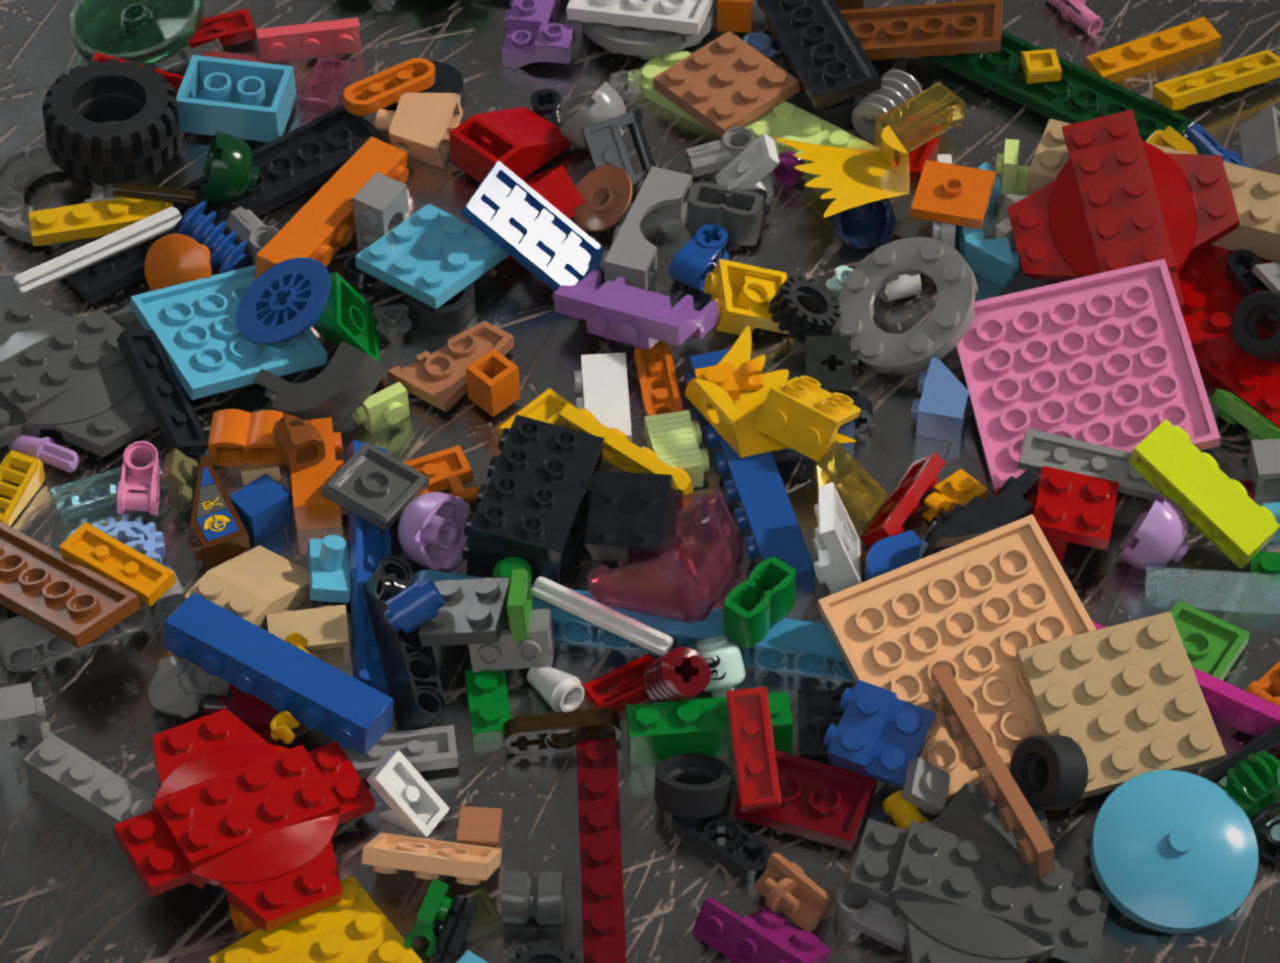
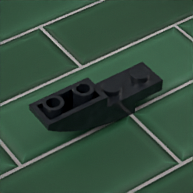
[921,469,1040,558]

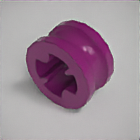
[771,151,805,186]

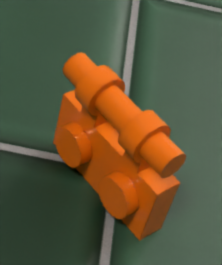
[403,445,480,505]

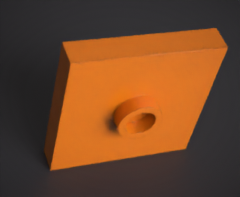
[910,160,996,230]

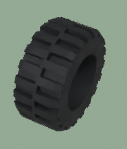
[42,59,180,186]

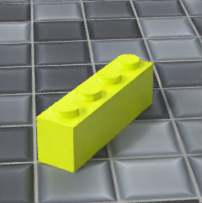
[1127,419,1280,569]

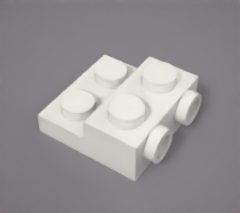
[813,482,862,595]

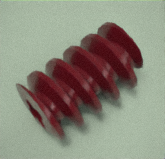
[642,647,712,703]

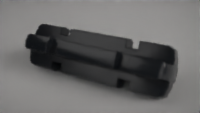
[428,895,477,963]

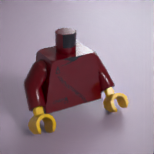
[203,632,309,749]

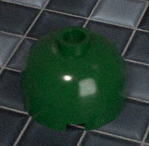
[199,131,260,205]

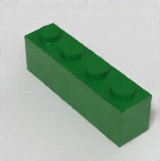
[626,692,793,767]

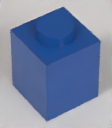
[229,473,292,543]

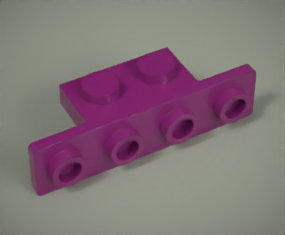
[692,898,832,963]

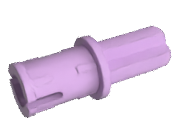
[8,433,81,473]

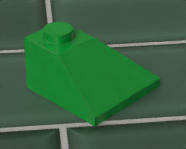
[312,271,380,362]

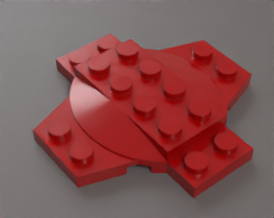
[1007,109,1240,311]
[113,709,376,932]

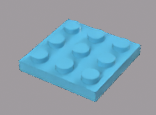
[355,203,509,309]

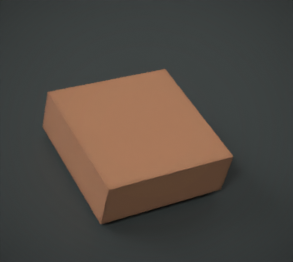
[456,806,503,848]

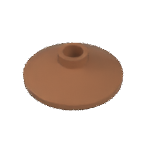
[573,165,633,232]

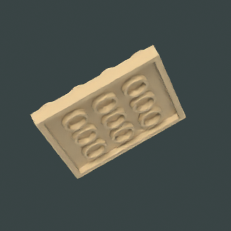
[1016,611,1226,799]

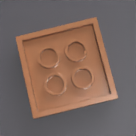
[653,31,800,139]

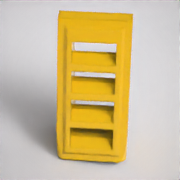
[0,450,46,526]

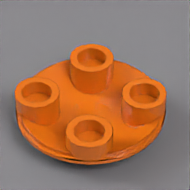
[144,234,211,291]

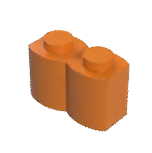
[208,409,288,468]

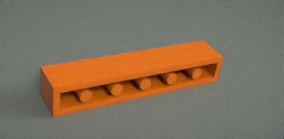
[255,136,409,280]

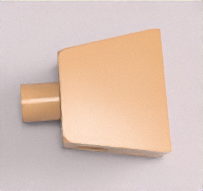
[375,93,463,168]

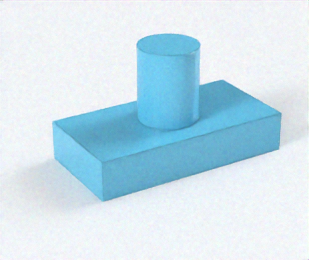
[307,535,351,603]

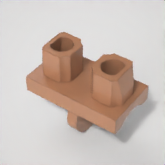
[753,852,835,932]

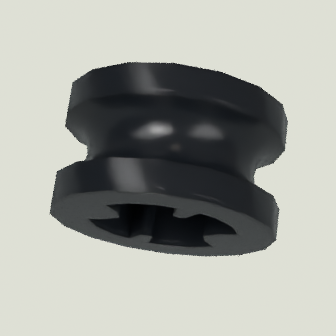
[530,89,561,122]

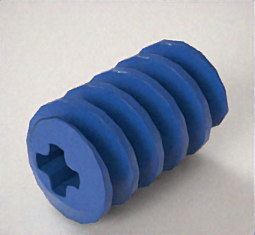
[174,201,251,274]

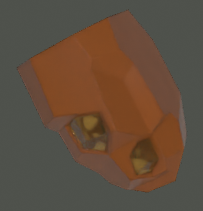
[272,415,326,471]

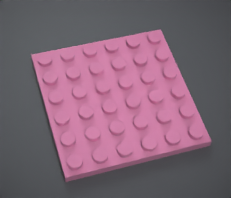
[956,258,1221,494]

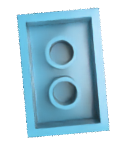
[176,55,297,142]

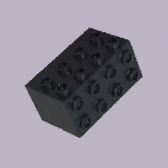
[462,415,605,585]

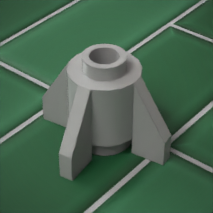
[148,656,225,718]

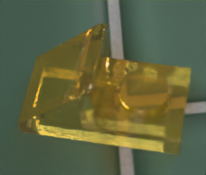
[814,441,889,524]

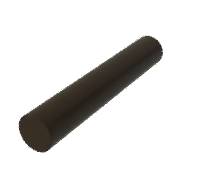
[113,182,198,205]

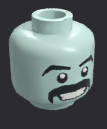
[695,636,746,698]

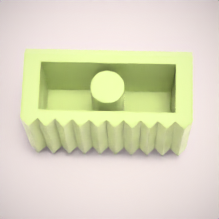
[644,410,710,489]

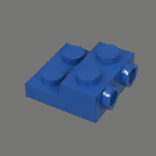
[823,679,936,790]

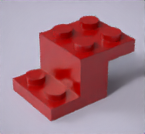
[995,466,1119,565]

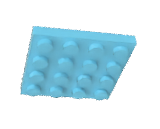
[130,265,328,400]

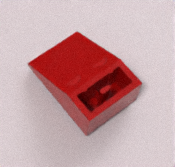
[449,107,572,183]

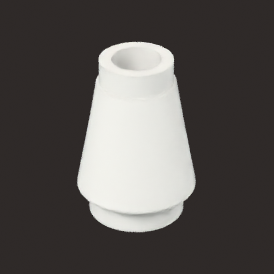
[527,666,585,712]

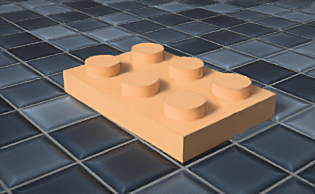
[361,832,502,885]

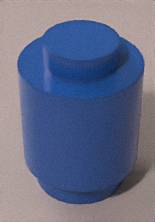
[384,578,446,635]

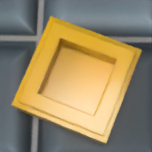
[1020,49,1062,84]

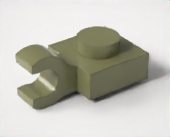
[160,448,199,513]

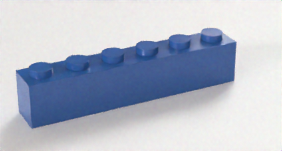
[165,592,394,756]

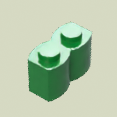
[724,556,796,649]

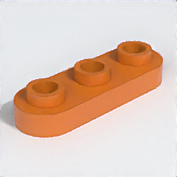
[343,58,435,116]
[634,341,683,416]

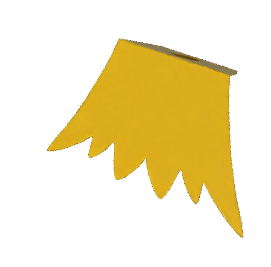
[774,125,910,218]
[684,325,856,459]

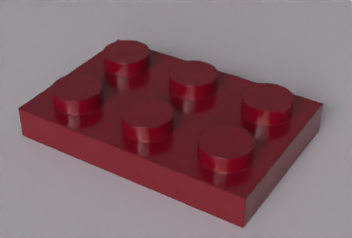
[734,750,877,851]

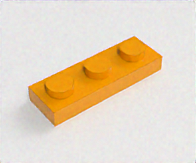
[59,522,176,607]

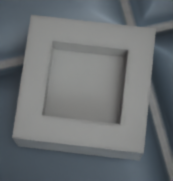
[901,757,951,815]

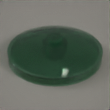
[69,0,204,65]

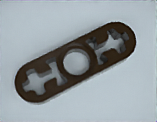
[503,708,621,755]

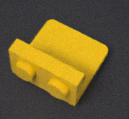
[754,375,861,463]

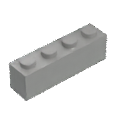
[23,733,155,845]

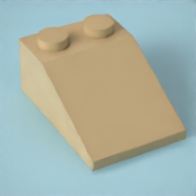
[184,545,310,632]

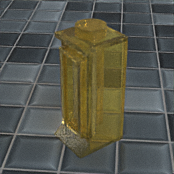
[875,82,966,162]

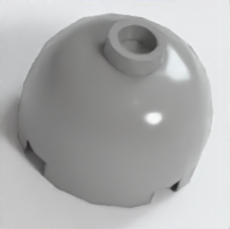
[559,81,626,150]

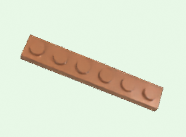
[927,664,1054,878]

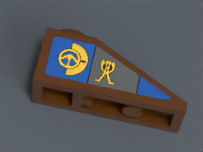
[188,456,250,571]

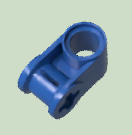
[668,224,729,292]

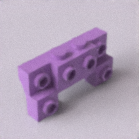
[502,0,575,68]
[553,269,719,350]

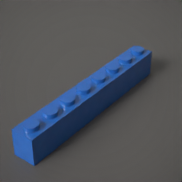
[684,348,815,598]

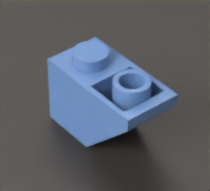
[911,358,969,444]

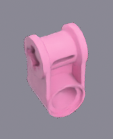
[117,441,161,516]

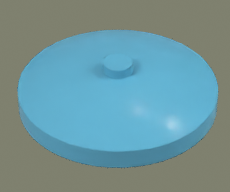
[1089,770,1259,934]

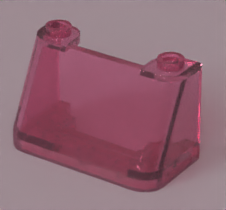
[587,486,744,623]

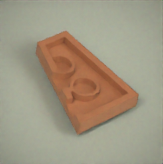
[387,321,514,412]

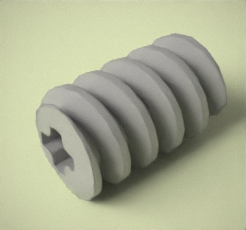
[851,70,922,143]

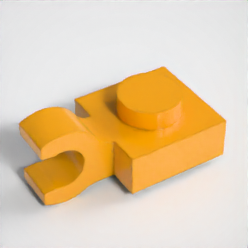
[694,360,763,406]
[922,468,988,524]

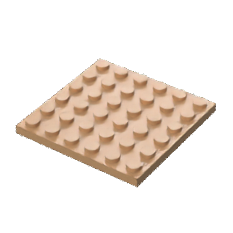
[817,514,1097,812]

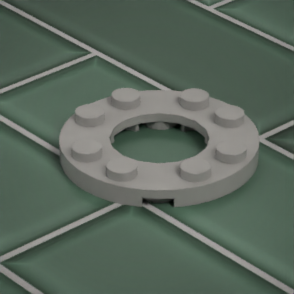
[582,0,716,59]
[0,139,129,247]
[836,237,978,374]

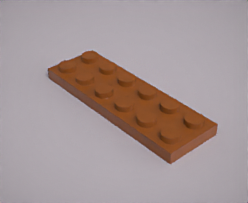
[840,0,1003,61]
[0,521,141,648]

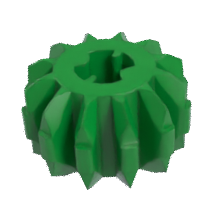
[1219,751,1280,819]

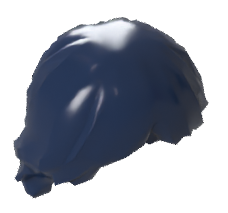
[830,198,896,250]

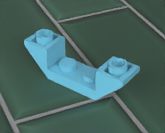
[955,163,1019,288]

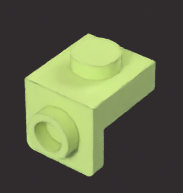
[996,139,1030,196]
[350,382,410,435]

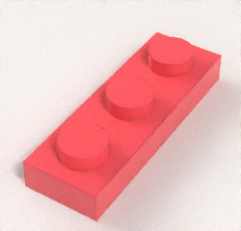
[257,17,362,63]

